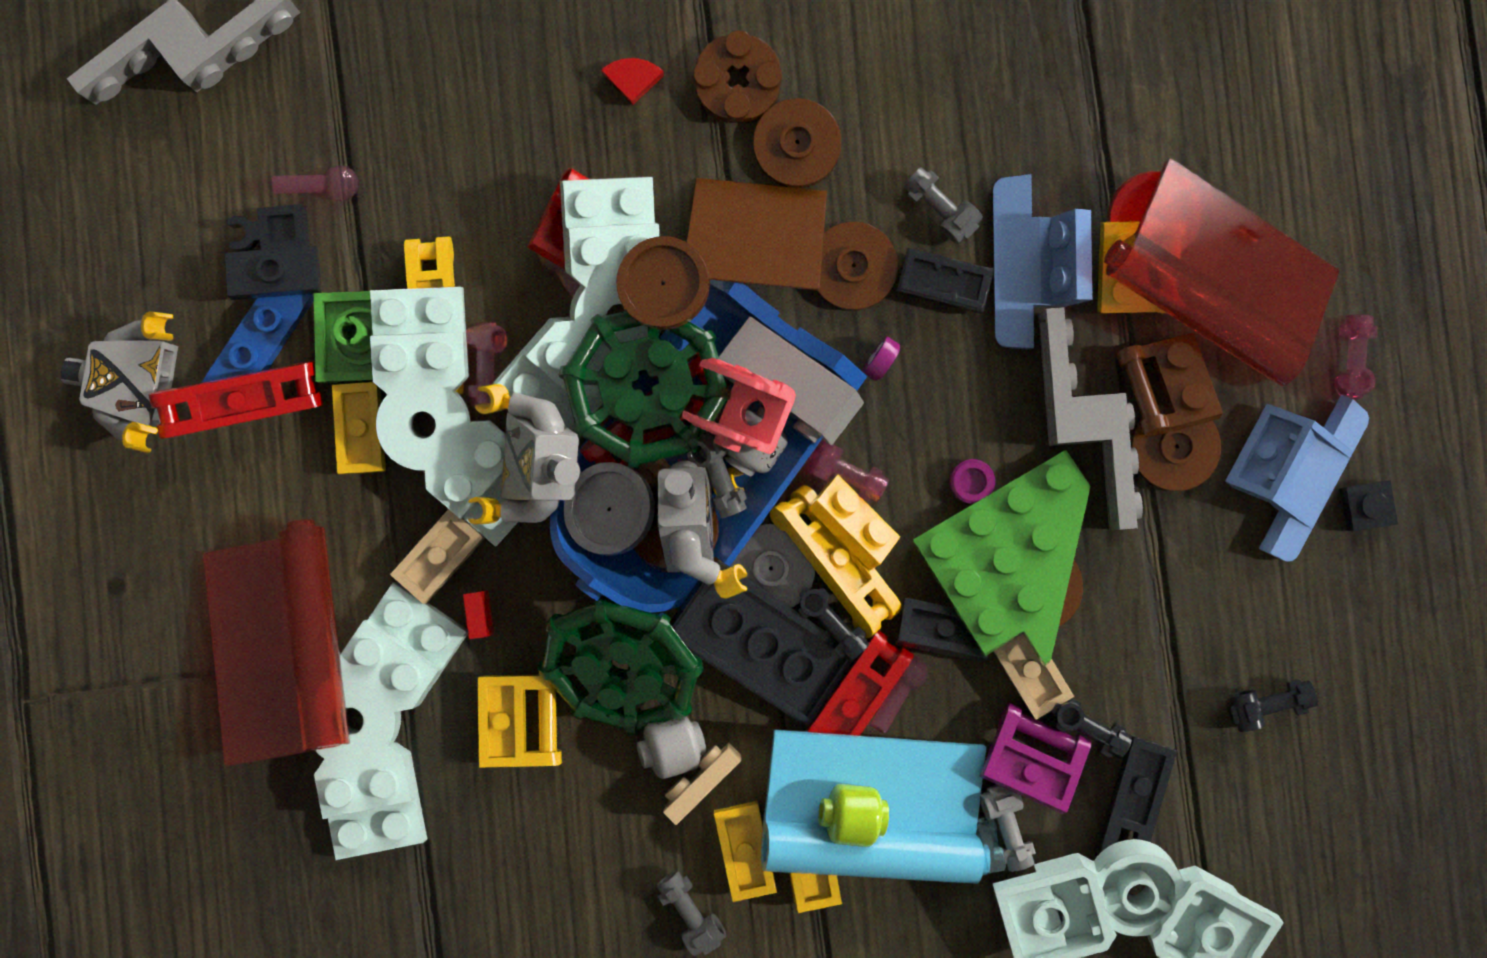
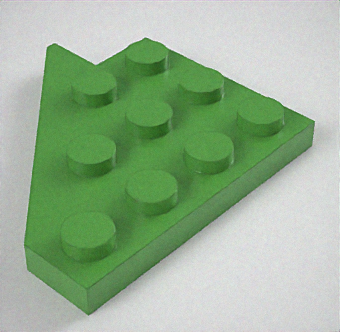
[913,450,1091,666]

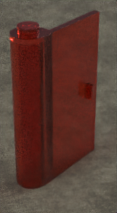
[1104,158,1340,386]
[203,519,350,766]

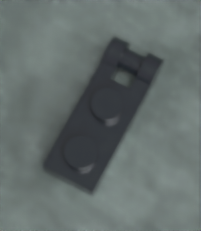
[1094,735,1178,856]

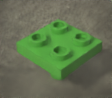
[313,291,373,384]

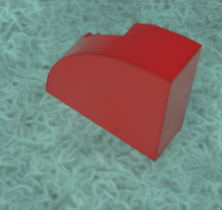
[601,58,664,106]

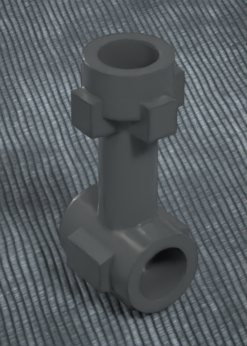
[903,167,983,244]
[688,432,747,518]
[656,870,726,956]

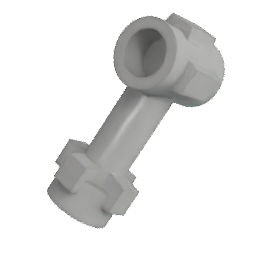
[980,785,1036,872]

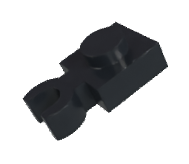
[227,204,310,252]

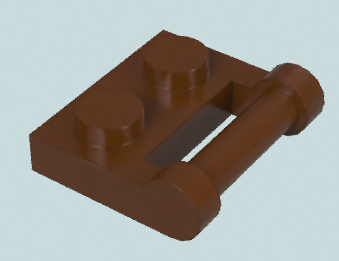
[1116,332,1223,437]

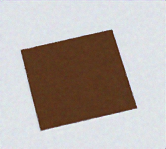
[687,178,827,291]

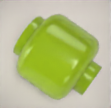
[818,784,889,847]

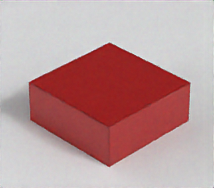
[463,590,494,639]

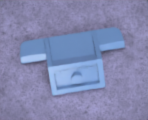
[993,174,1092,350]
[1225,395,1369,562]

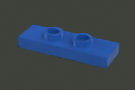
[202,294,314,383]

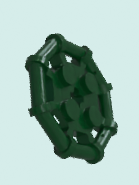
[559,311,731,469]
[537,596,703,736]

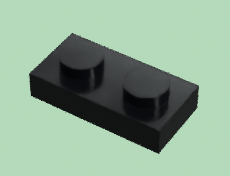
[896,598,988,663]

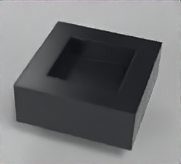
[1340,480,1398,531]

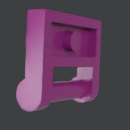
[979,702,1092,814]

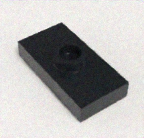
[225,246,322,300]
[896,248,994,314]

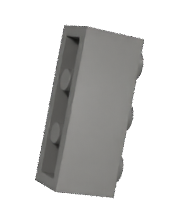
[719,317,864,446]

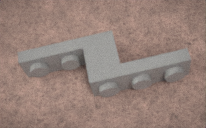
[67,0,300,105]
[1038,307,1143,530]

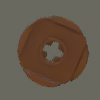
[694,30,782,124]

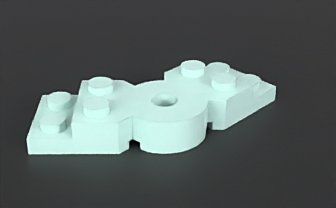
[493,177,661,431]
[370,287,518,547]
[305,582,468,860]
[993,839,1283,958]

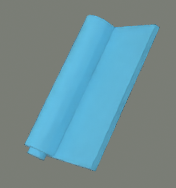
[761,730,990,884]

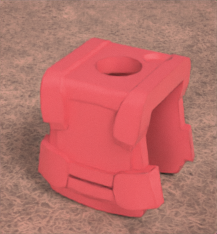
[682,358,796,454]

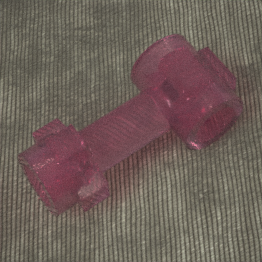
[1335,314,1378,401]
[466,322,508,406]
[804,440,889,503]

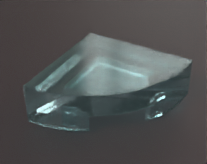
[977,818,1006,873]

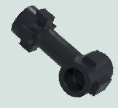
[798,587,870,662]
[1227,679,1318,732]
[1049,698,1133,759]

